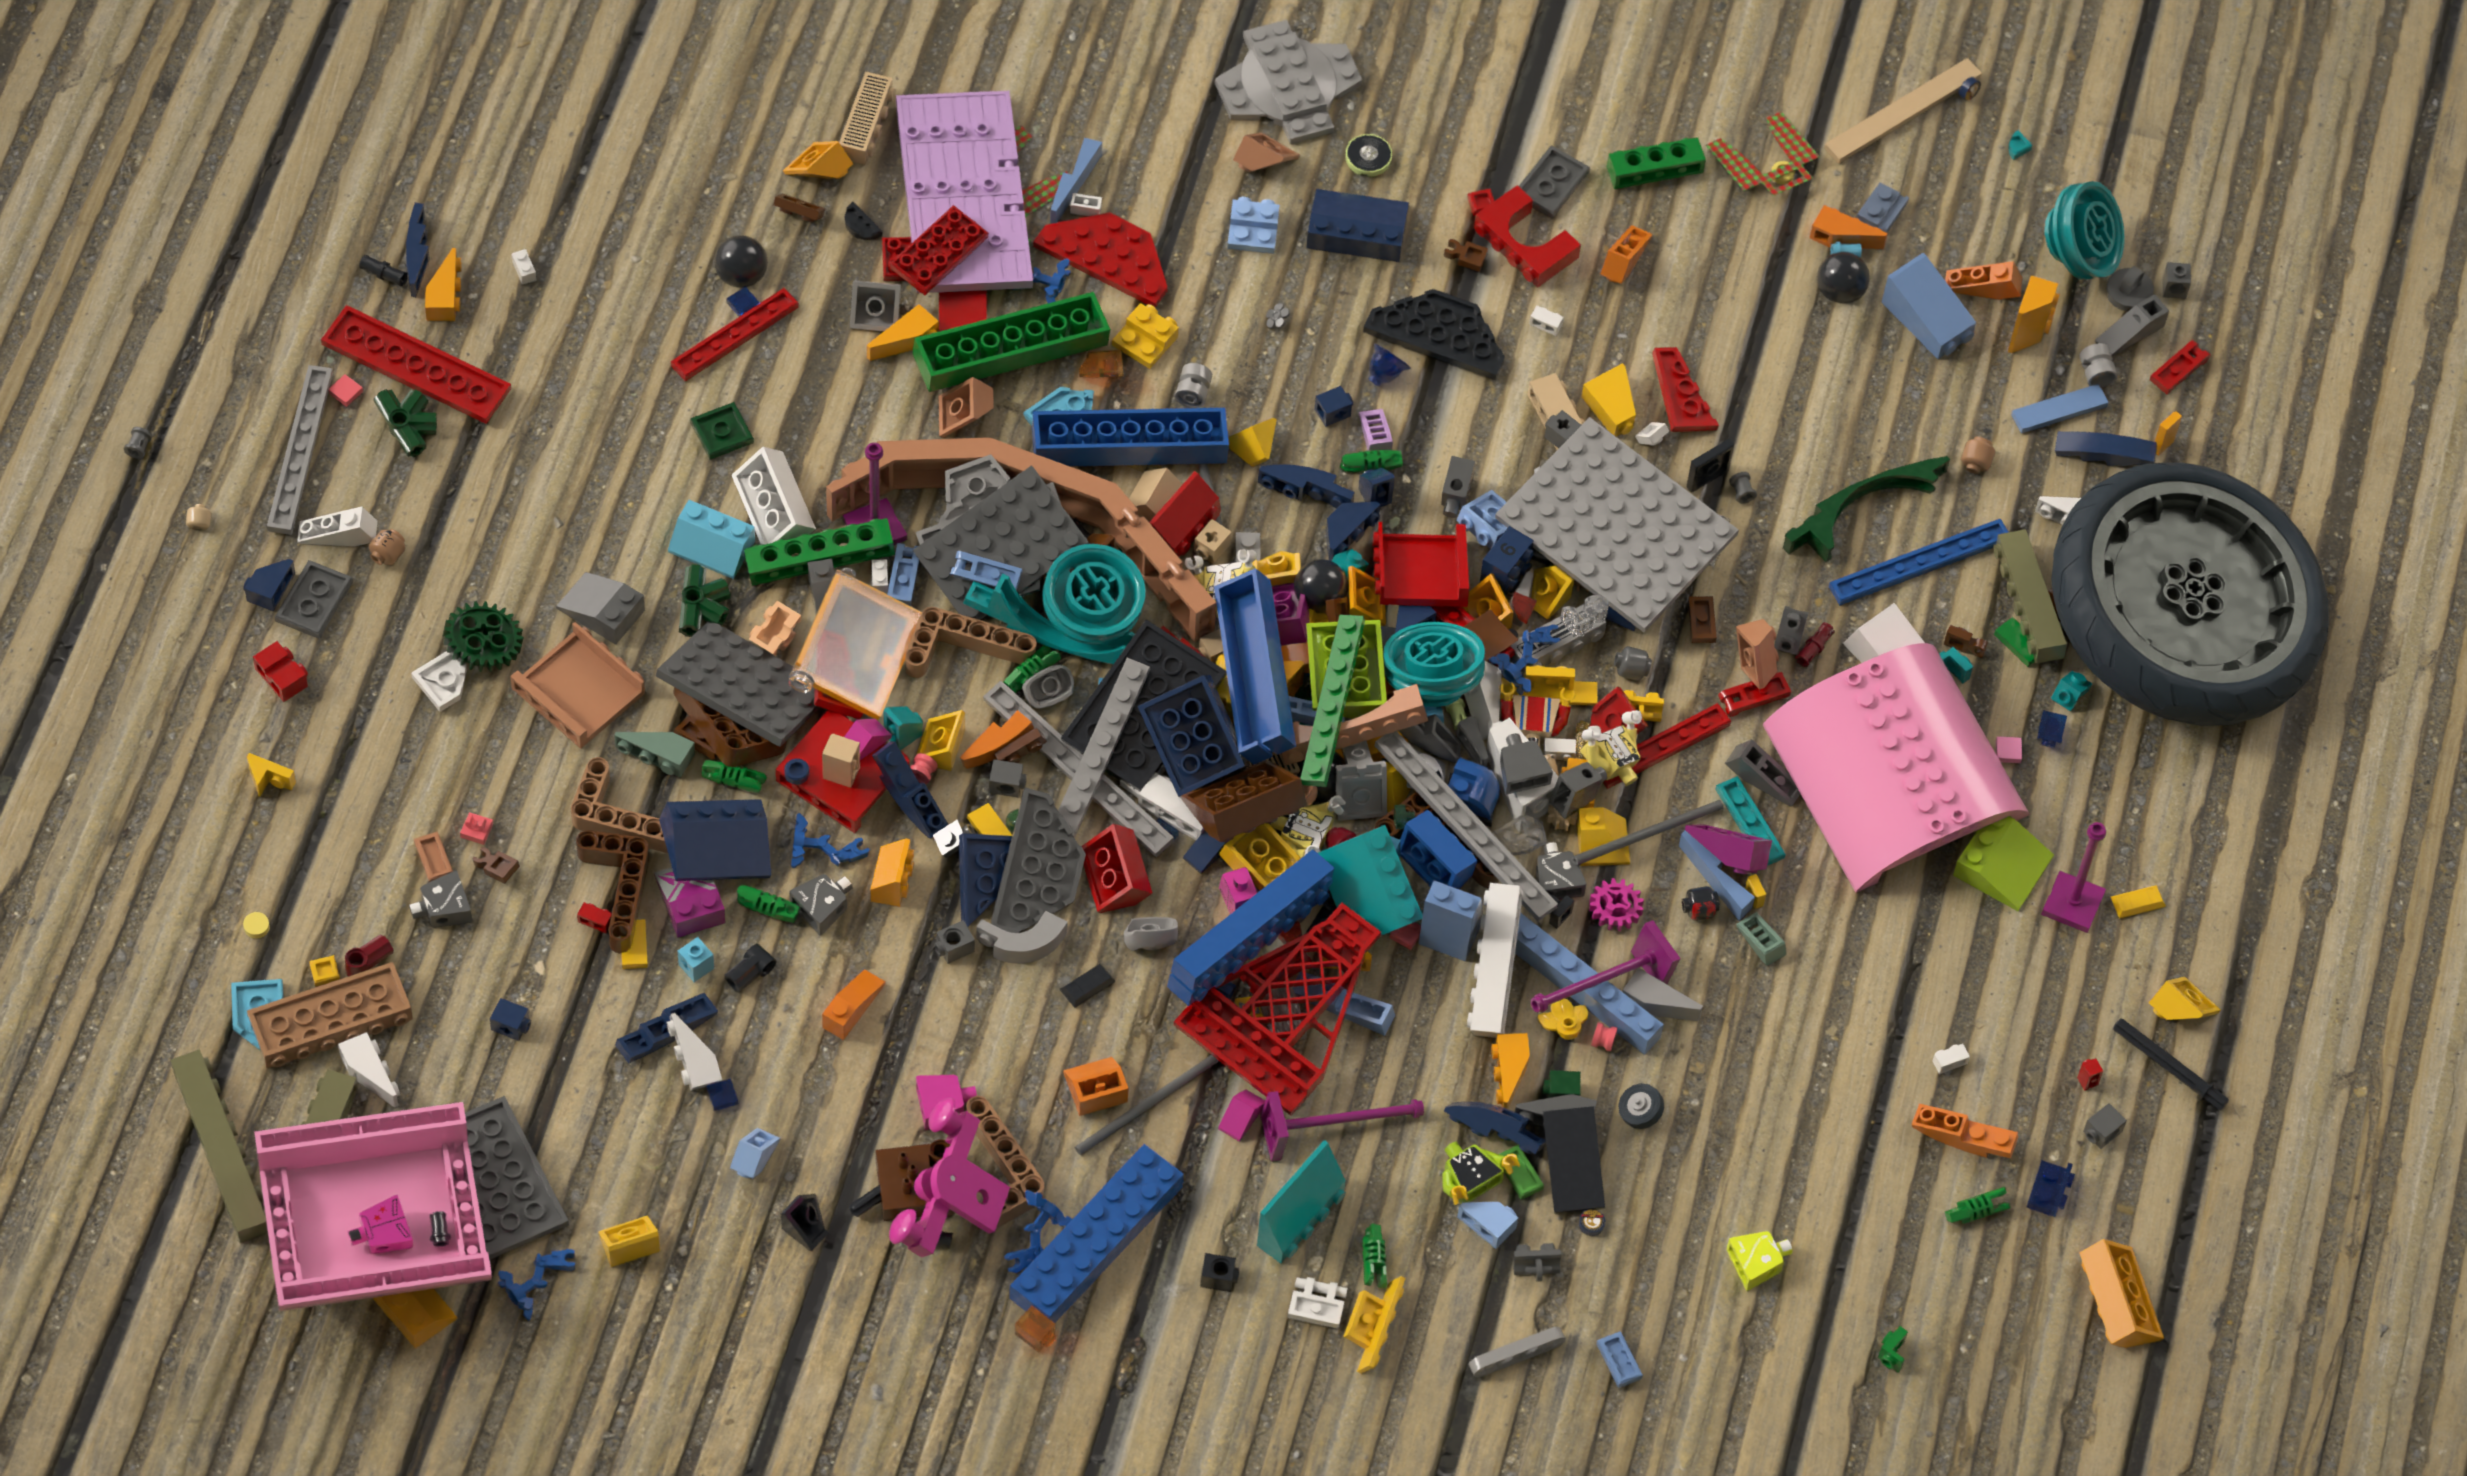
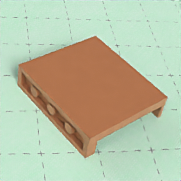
[510,622,645,749]

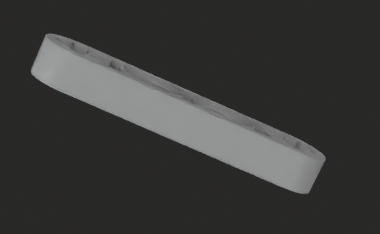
[1469,1326,1566,1377]

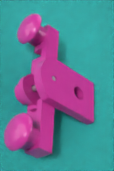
[889,1098,1010,1258]

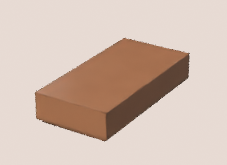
[414,831,453,882]

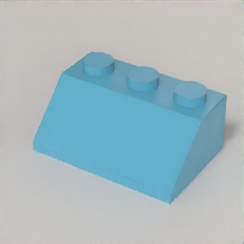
[668,500,755,579]

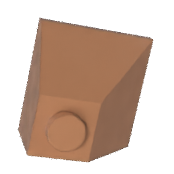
[1233,132,1300,172]
[939,377,994,438]

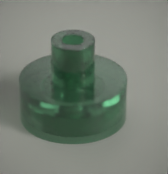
[1394,804,1415,830]

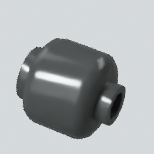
[1614,646,1652,681]

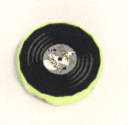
[1346,134,1392,177]

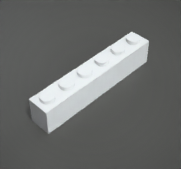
[1467,883,1523,1038]

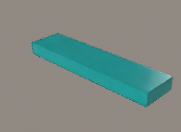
[1715,776,1786,866]

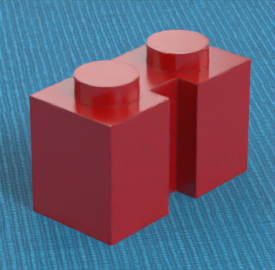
[253,641,308,702]

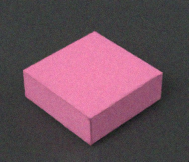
[1996,736,2022,763]

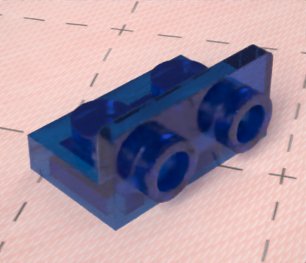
[2026,1160,2075,1217]

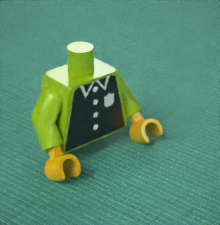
[1442,1141,1520,1205]

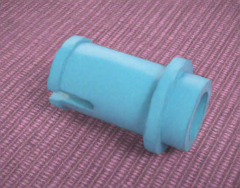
[1831,242,1862,257]

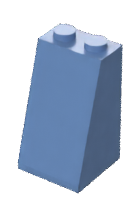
[1882,253,1976,359]
[1419,881,1483,961]

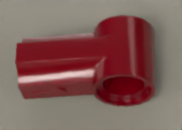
[345,934,394,977]

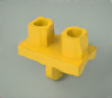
[1624,690,1664,722]

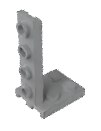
[1336,717,1387,821]

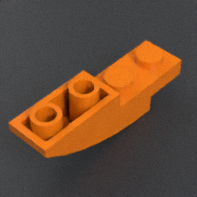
[1912,1103,2018,1158]

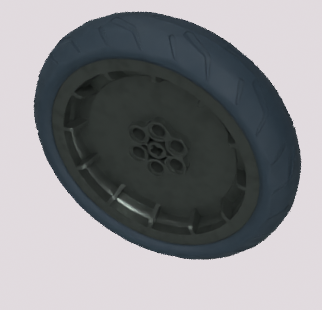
[2051,463,2329,726]

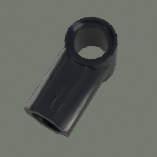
[725,943,777,992]

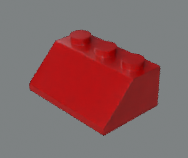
[1149,471,1221,558]
[1081,824,1152,913]

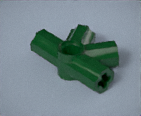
[374,389,437,457]
[679,564,731,637]

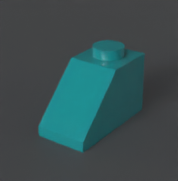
[884,706,923,750]

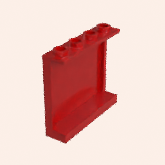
[1373,522,1469,607]
[776,710,910,834]

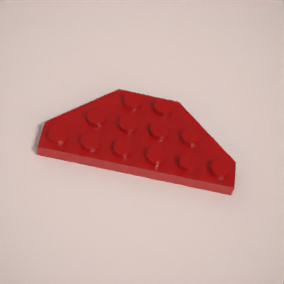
[1033,212,1167,308]

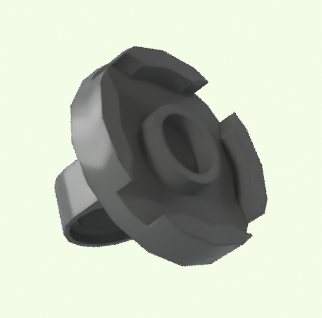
[2106,266,2154,311]

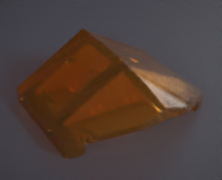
[1079,350,1124,379]

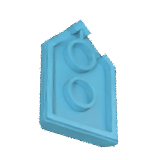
[1023,387,1094,426]
[231,979,283,1050]

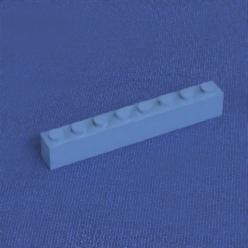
[1515,913,1664,1055]

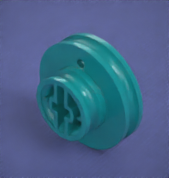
[2044,181,2125,280]
[1043,544,1145,645]
[1383,622,1485,707]

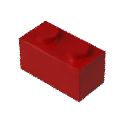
[577,902,612,933]
[2077,1058,2103,1091]

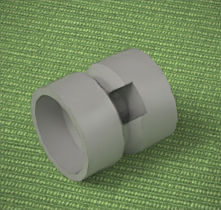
[2079,343,2118,388]
[1175,363,1213,408]

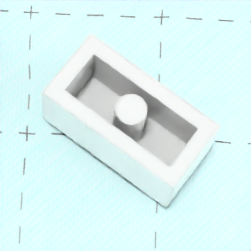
[1070,193,1102,216]
[512,249,536,285]
[1529,306,1563,336]
[872,559,888,593]
[1544,738,1576,761]
[1933,1044,1970,1074]

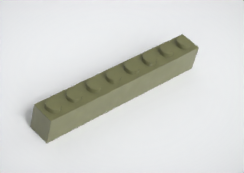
[170,1049,268,1243]

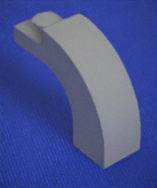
[976,911,1067,964]

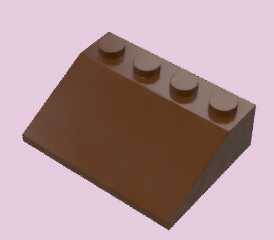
[1181,759,1307,842]

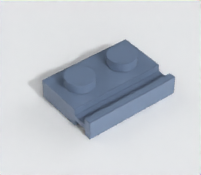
[1857,182,1909,233]

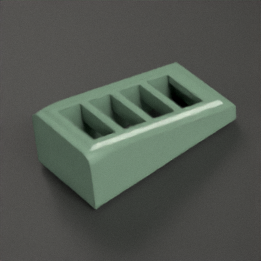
[1736,912,1786,966]

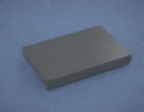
[1519,145,1590,219]
[275,560,353,639]

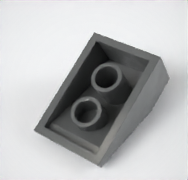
[556,572,645,645]

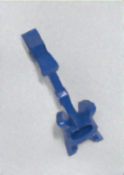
[1012,259,1071,304]
[1489,624,1560,695]
[791,813,870,868]
[1004,1190,1072,1273]
[498,1249,575,1321]

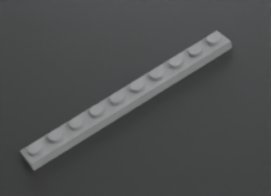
[983,681,1174,858]
[1375,731,1558,922]

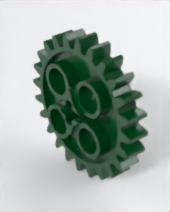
[442,601,524,672]

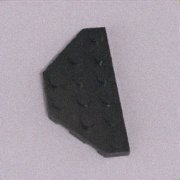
[1363,289,1505,380]

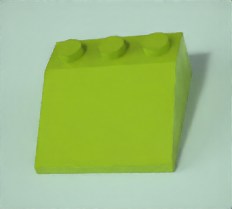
[1953,816,2054,911]

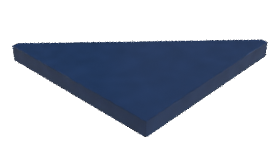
[959,833,1012,927]

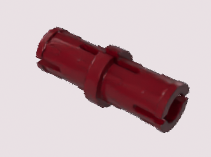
[1795,622,1835,667]

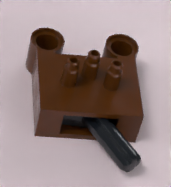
[849,1139,956,1221]

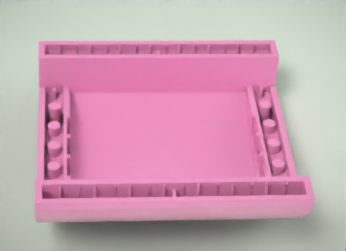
[1763,643,2030,893]
[255,1102,492,1311]

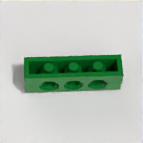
[1606,137,1706,189]

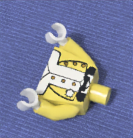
[1185,549,1257,619]
[1580,710,1642,786]
[1271,795,1346,858]

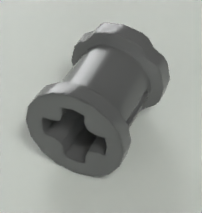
[124,427,153,459]
[1729,472,1757,504]

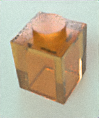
[1015,1306,1056,1353]

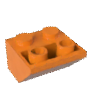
[1063,1057,1129,1116]

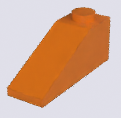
[1600,225,1653,284]
[822,969,886,1040]

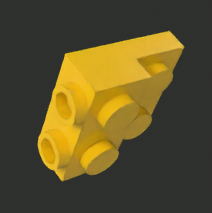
[1112,303,1179,369]

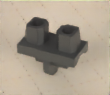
[1774,606,1809,655]
[1513,1243,1561,1282]

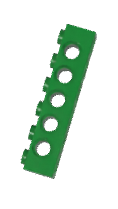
[744,518,895,586]

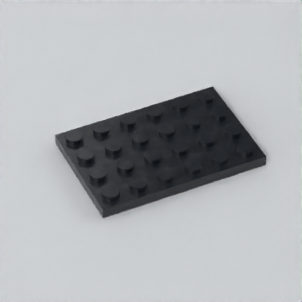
[1061,620,1227,792]

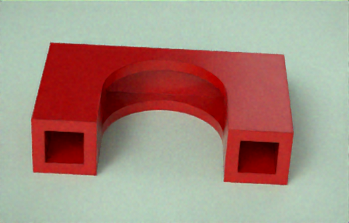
[1474,185,1581,288]

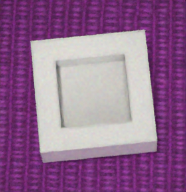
[1635,422,1669,446]

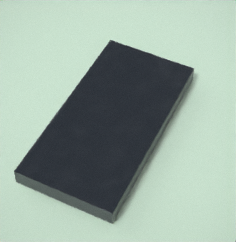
[1543,1106,1605,1214]

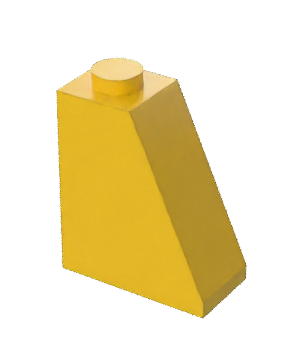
[1581,363,1636,437]

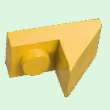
[247,753,296,797]

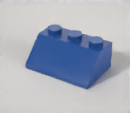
[1400,810,1478,889]

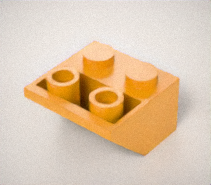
[870,839,914,907]

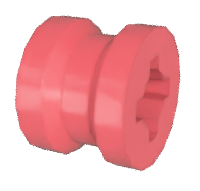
[910,753,938,784]
[1591,1022,1618,1052]

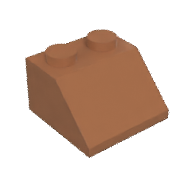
[1736,619,1779,689]

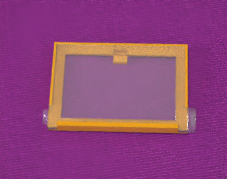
[788,567,922,720]

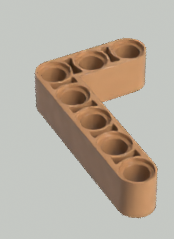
[905,607,1037,678]
[571,757,668,854]
[967,1096,1044,1229]

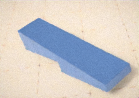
[1050,138,1103,224]
[1679,831,1755,921]
[1293,971,1395,1036]

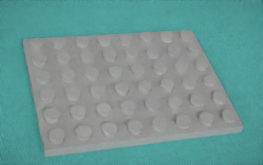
[1495,417,1739,632]

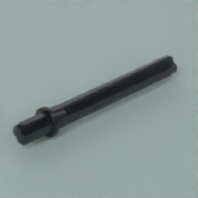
[2113,1018,2229,1111]

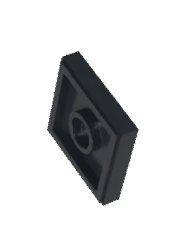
[1686,438,1734,492]

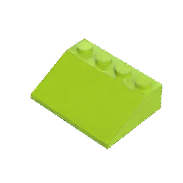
[1306,620,1387,719]

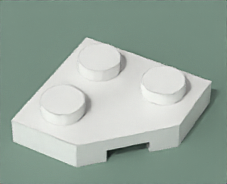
[411,651,467,712]

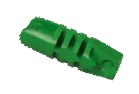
[1340,450,1403,473]
[1003,645,1061,693]
[701,760,767,793]
[737,885,800,923]
[1945,1187,2011,1224]
[1362,1224,1387,1289]

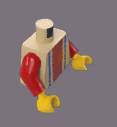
[1499,682,1575,748]

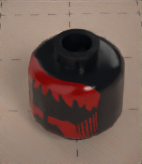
[1681,886,1720,920]

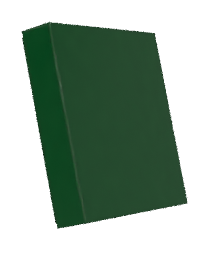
[690,402,754,460]

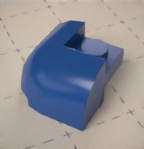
[1448,758,1500,820]

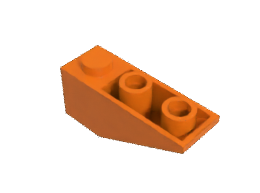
[1809,205,1888,249]
[1945,261,2023,300]

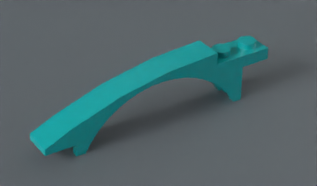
[963,573,1135,664]

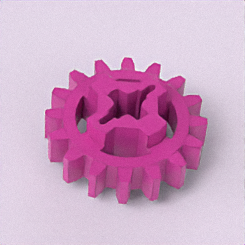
[1589,878,1644,931]

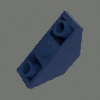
[1326,502,1380,561]

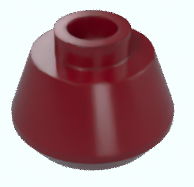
[1325,827,1357,849]

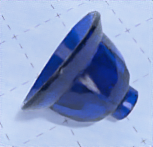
[1368,343,1411,387]

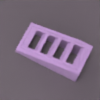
[1359,409,1393,451]

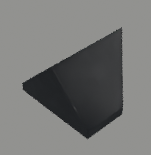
[781,1193,829,1251]

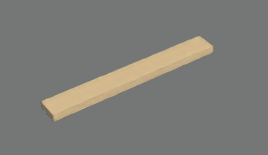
[1824,58,1982,164]

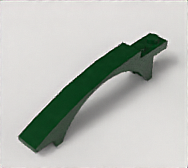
[1783,456,1950,562]

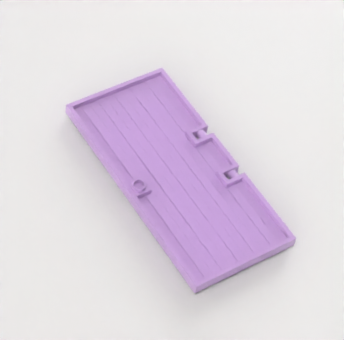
[896,91,1033,293]

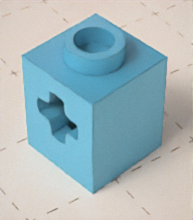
[678,937,714,982]

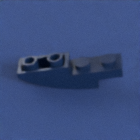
[1258,464,1355,509]
[872,742,948,838]
[1444,1101,1546,1154]

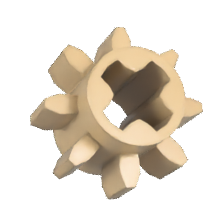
[1547,805,1577,831]

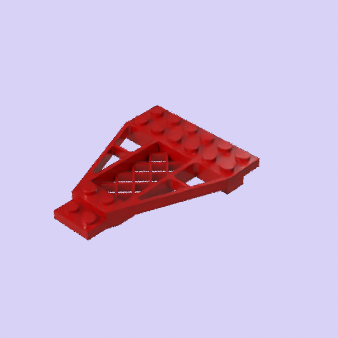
[1173,903,1381,1116]

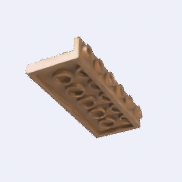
[247,962,413,1068]

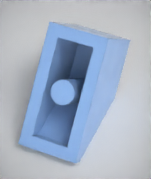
[730,1128,780,1178]
[1457,1202,1518,1249]

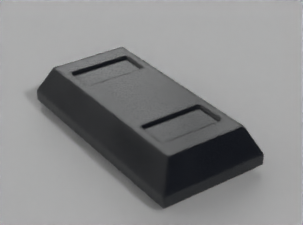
[1060,963,1115,1008]

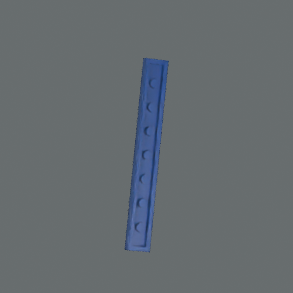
[1829,518,2008,606]

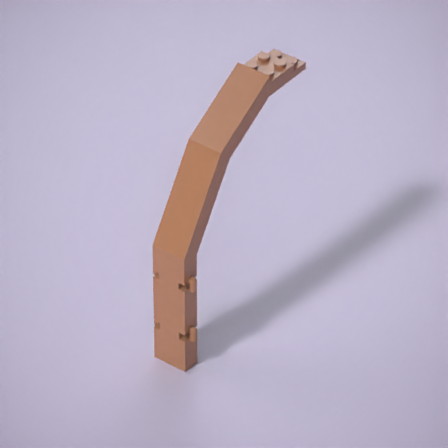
[826,438,1216,642]

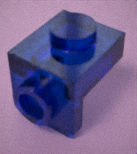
[2036,710,2067,748]

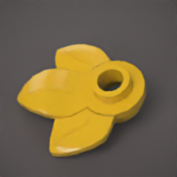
[1538,999,1588,1040]

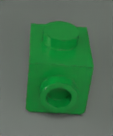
[1878,1326,1908,1373]

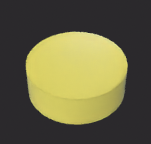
[1772,161,1795,185]
[243,912,270,939]

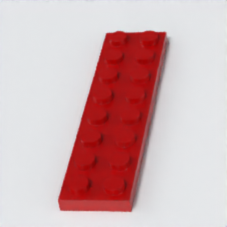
[321,305,512,424]

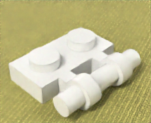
[1288,1277,1348,1329]

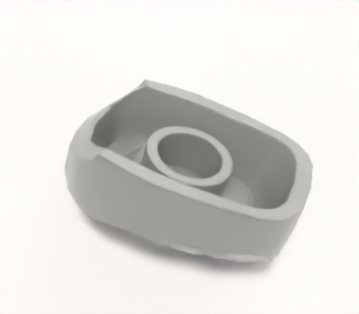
[1022,665,1074,708]
[1124,917,1178,951]

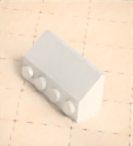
[732,447,816,545]

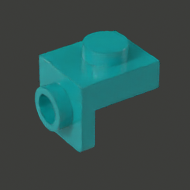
[1332,549,1369,576]
[1939,647,1973,684]
[2051,670,2092,711]

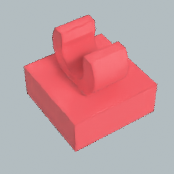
[460,812,493,845]

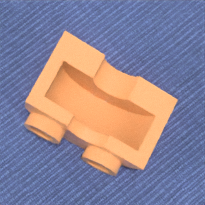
[749,601,801,656]

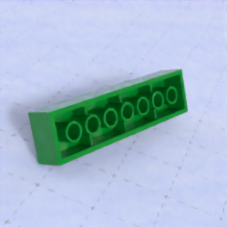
[913,292,1111,392]

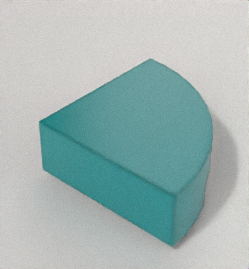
[2008,130,2033,160]

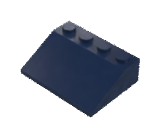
[1306,189,1409,262]
[1138,675,1251,797]
[659,799,771,881]

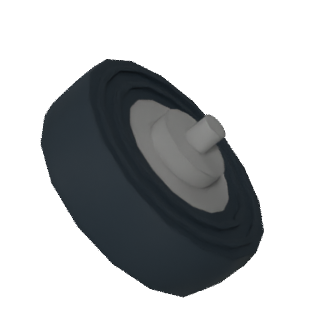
[1618,1083,1664,1129]

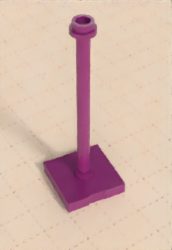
[843,442,907,545]
[2041,822,2106,933]
[1531,920,1681,1013]
[1260,1091,1424,1162]

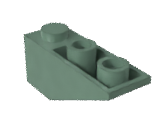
[614,732,695,778]

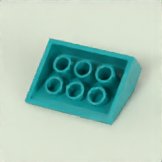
[1318,825,1423,935]
[1257,1140,1346,1264]

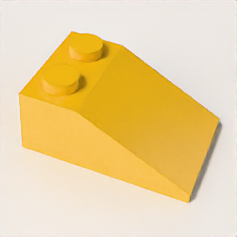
[1219,823,1301,890]

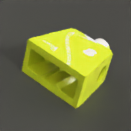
[1726,1231,1793,1291]

